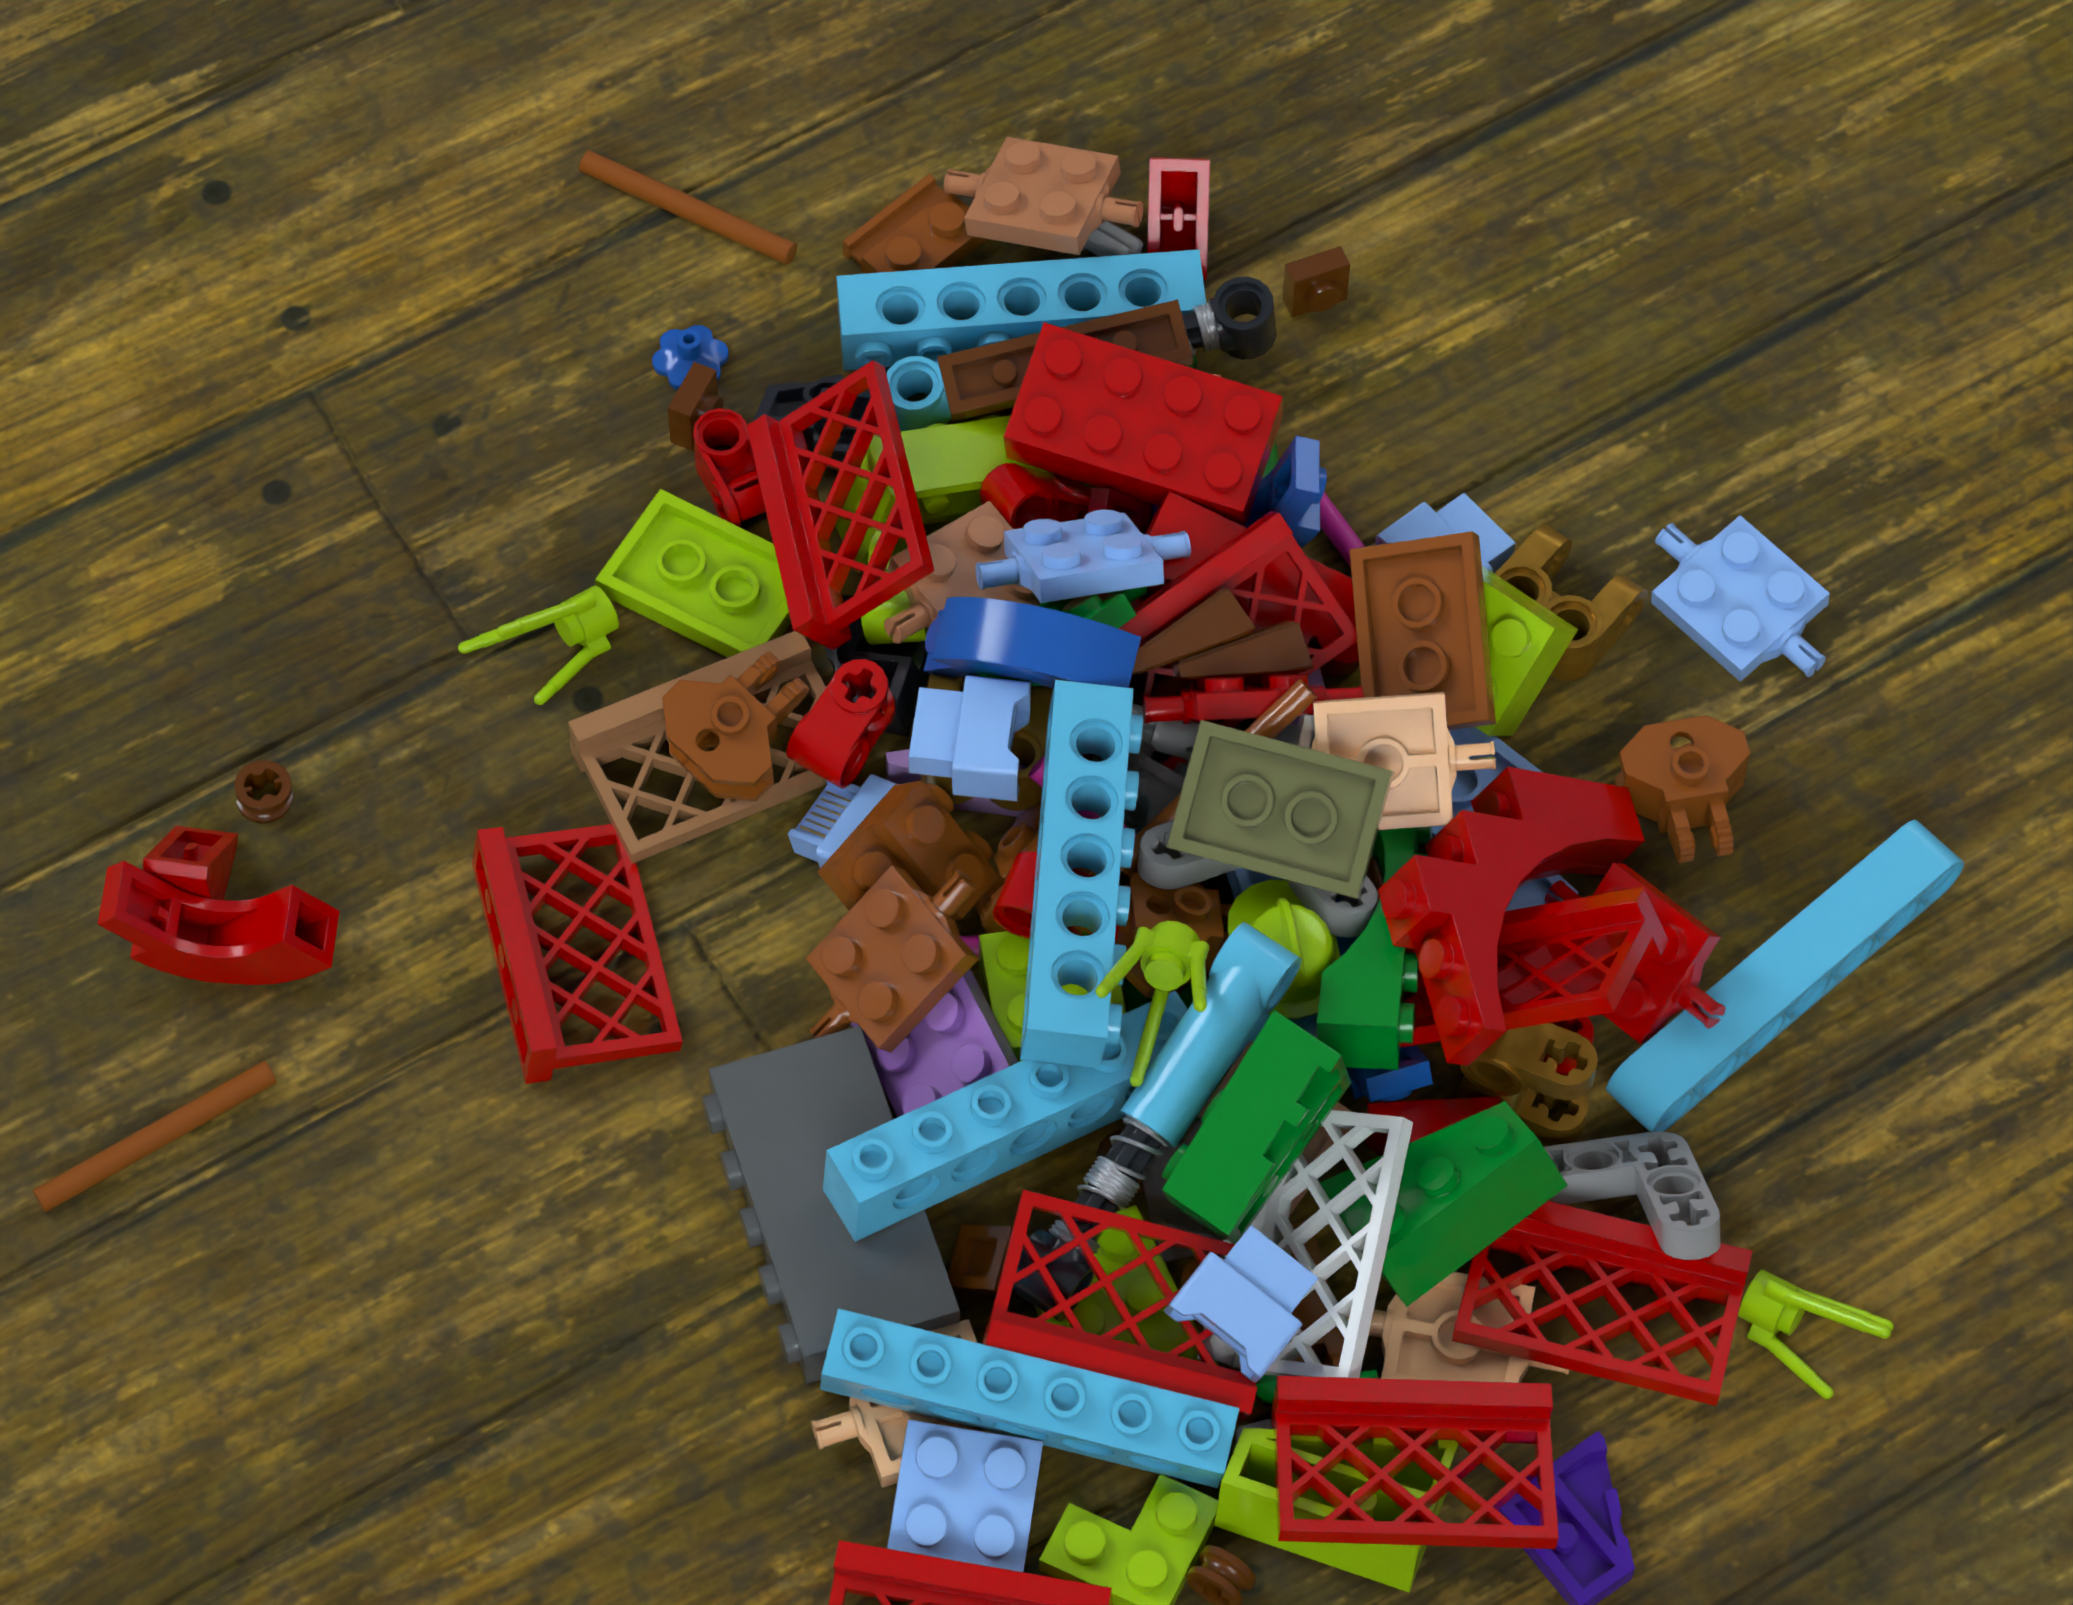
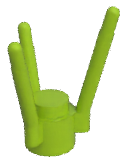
[458,585,619,705]
[1095,921,1210,1087]
[1738,1269,1894,1400]

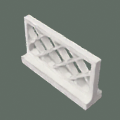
[1197,1110,1413,1378]

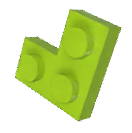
[1039,1474,1218,1605]

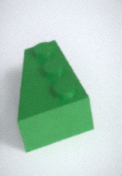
[1162,1010,1351,1244]
[1320,1101,1568,1307]

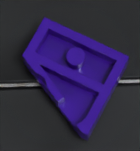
[1498,1431,1635,1605]

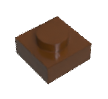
[1282,246,1350,317]
[667,362,723,451]
[948,1224,1028,1298]

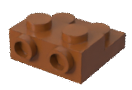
[817,780,999,920]

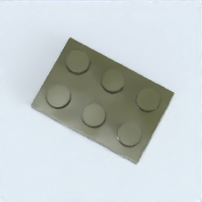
[1167,720,1394,899]

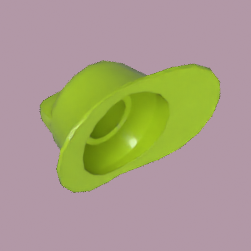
[1228,880,1340,1020]

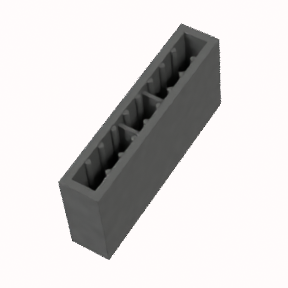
[701,1026,960,1385]

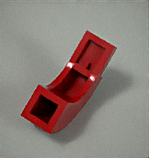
[97,860,340,985]

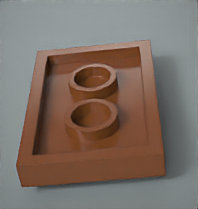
[1350,531,1496,730]

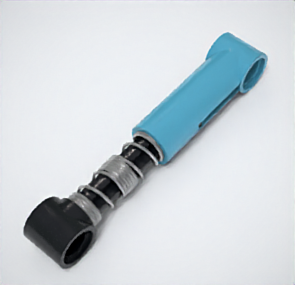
[886,277,1277,432]
[1012,922,1302,1322]

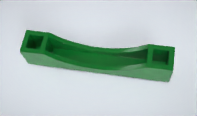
[1317,826,1432,1070]

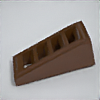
[1132,588,1256,676]
[1170,620,1314,679]

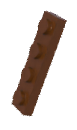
[937,299,1193,422]

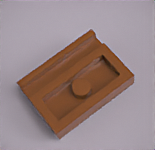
[842,174,988,274]

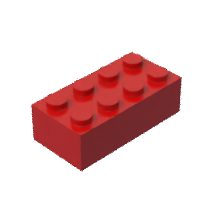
[1003,322,1283,527]

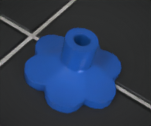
[652,325,728,390]

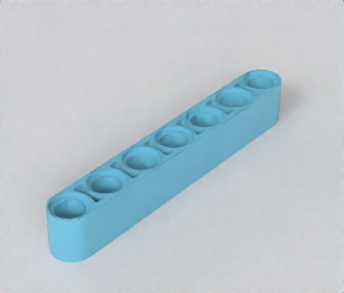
[1606,819,1965,1132]

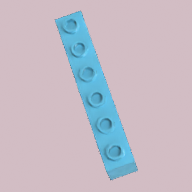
[836,250,1206,370]
[1020,680,1143,1068]
[823,991,1188,1242]
[820,1308,1240,1488]

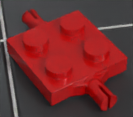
[1142,672,1364,724]
[1544,862,1726,1044]

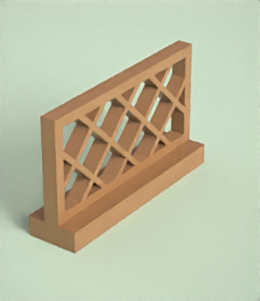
[568,631,865,864]

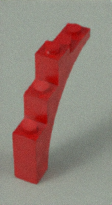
[1378,767,1645,1066]

